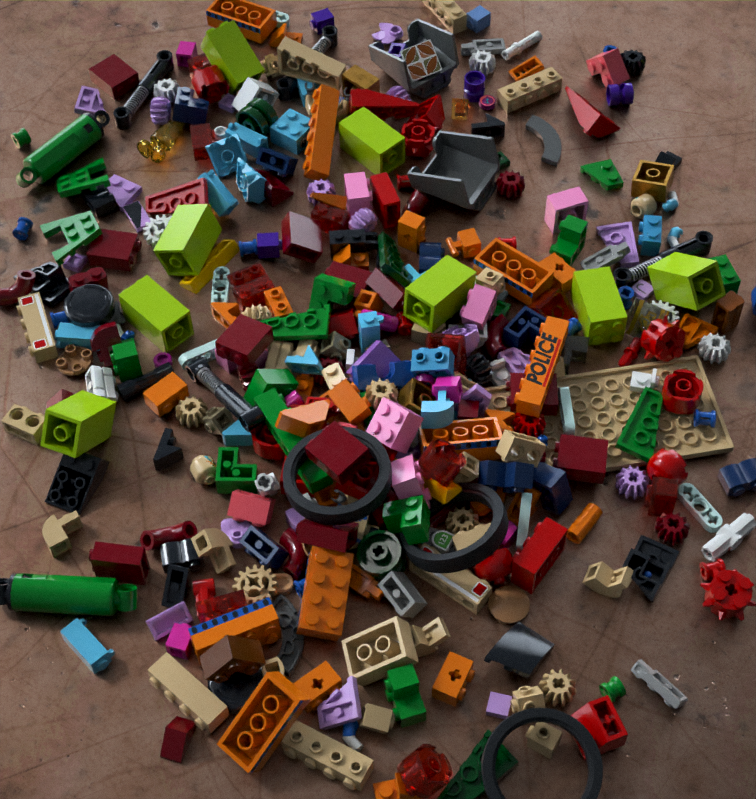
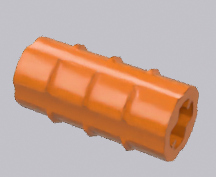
[567,503,603,544]

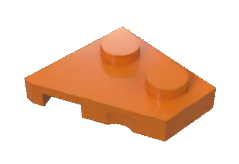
[679,313,719,350]

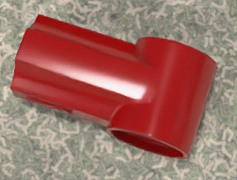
[192,578,216,621]

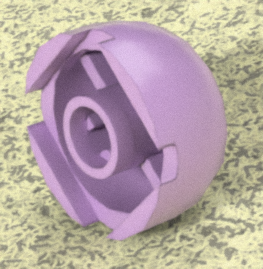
[441,323,480,358]

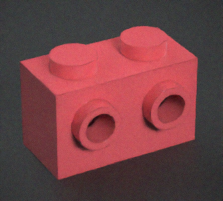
[227,489,276,527]

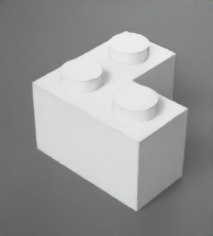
[231,77,280,111]

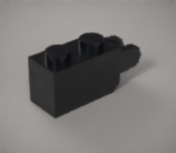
[329,229,379,258]

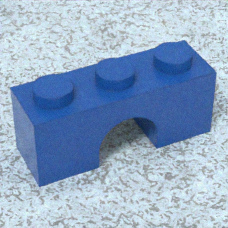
[352,360,414,393]

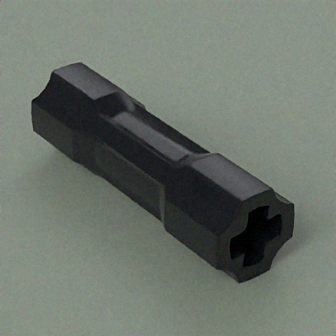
[116,362,174,400]

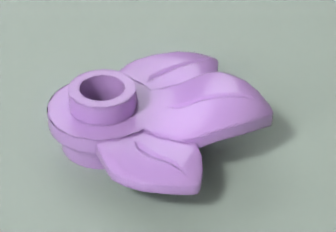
[372,23,403,44]
[221,518,251,548]

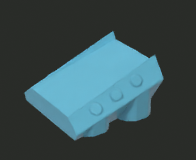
[205,134,250,178]
[236,157,267,204]

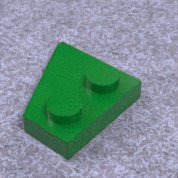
[580,159,624,191]

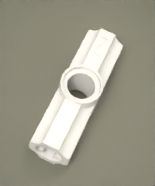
[255,472,281,497]
[701,513,756,562]

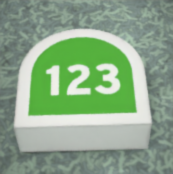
[432,530,455,554]

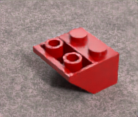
[570,695,628,760]

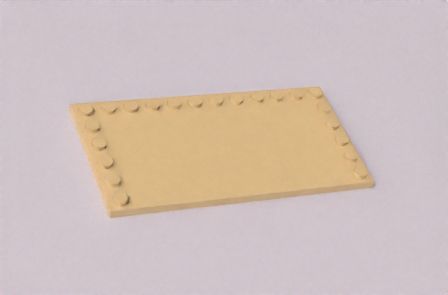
[484,355,734,472]

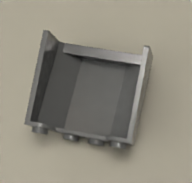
[368,19,459,99]
[407,130,500,211]

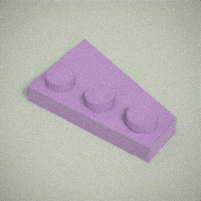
[596,221,639,268]

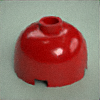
[647,448,688,489]
[472,548,513,585]

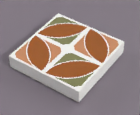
[400,39,442,82]

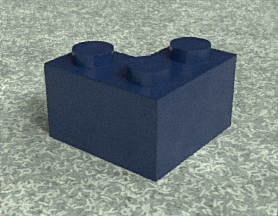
[172,87,209,127]
[502,306,546,349]
[477,460,534,494]
[532,462,573,515]

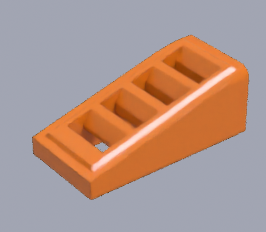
[508,55,545,82]
[310,192,347,211]

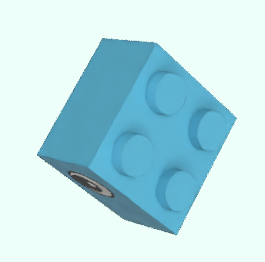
[270,108,310,155]

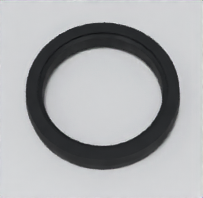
[283,427,392,525]
[399,482,509,573]
[481,708,603,799]

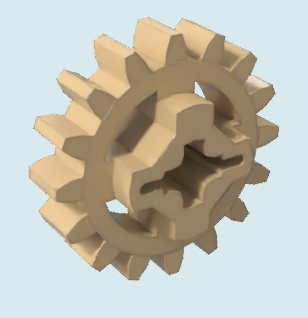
[232,564,279,606]

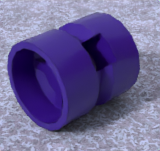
[464,71,485,102]
[606,83,634,106]

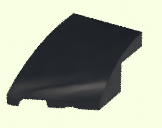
[13,262,70,307]
[622,535,680,602]
[484,622,555,678]

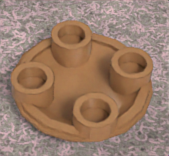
[56,344,93,376]
[488,585,530,625]

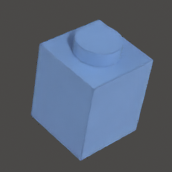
[466,5,491,33]

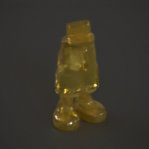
[137,120,185,163]

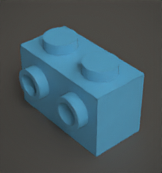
[638,215,662,256]
[411,346,455,378]

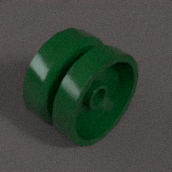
[236,98,278,136]
[357,530,407,582]

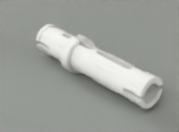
[501,31,542,60]

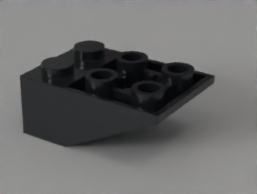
[44,453,110,515]

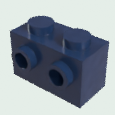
[256,147,298,177]
[239,525,289,570]

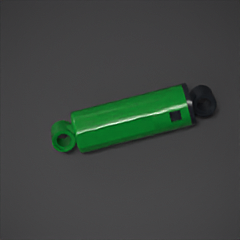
[15,110,110,188]
[0,573,137,616]

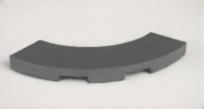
[525,115,562,167]
[272,594,304,678]

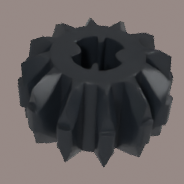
[621,49,646,76]
[462,353,494,385]

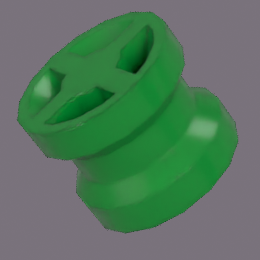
[11,128,31,149]
[599,676,626,703]

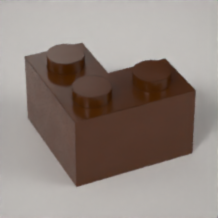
[200,635,266,683]

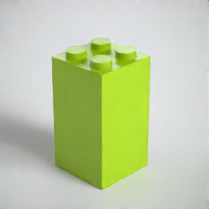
[200,20,265,95]
[339,107,405,175]
[153,204,222,276]
[647,252,726,311]
[403,255,476,333]
[570,266,627,346]
[118,275,194,353]
[40,390,116,458]

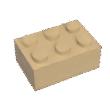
[341,616,419,686]

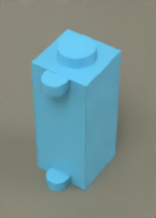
[225,122,268,158]
[198,169,239,217]
[358,311,384,355]
[55,322,101,351]
[60,618,115,675]

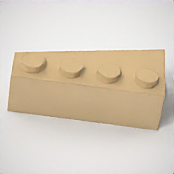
[277,36,346,90]

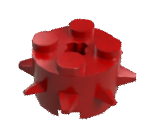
[400,119,437,158]
[641,315,686,362]
[700,568,756,621]

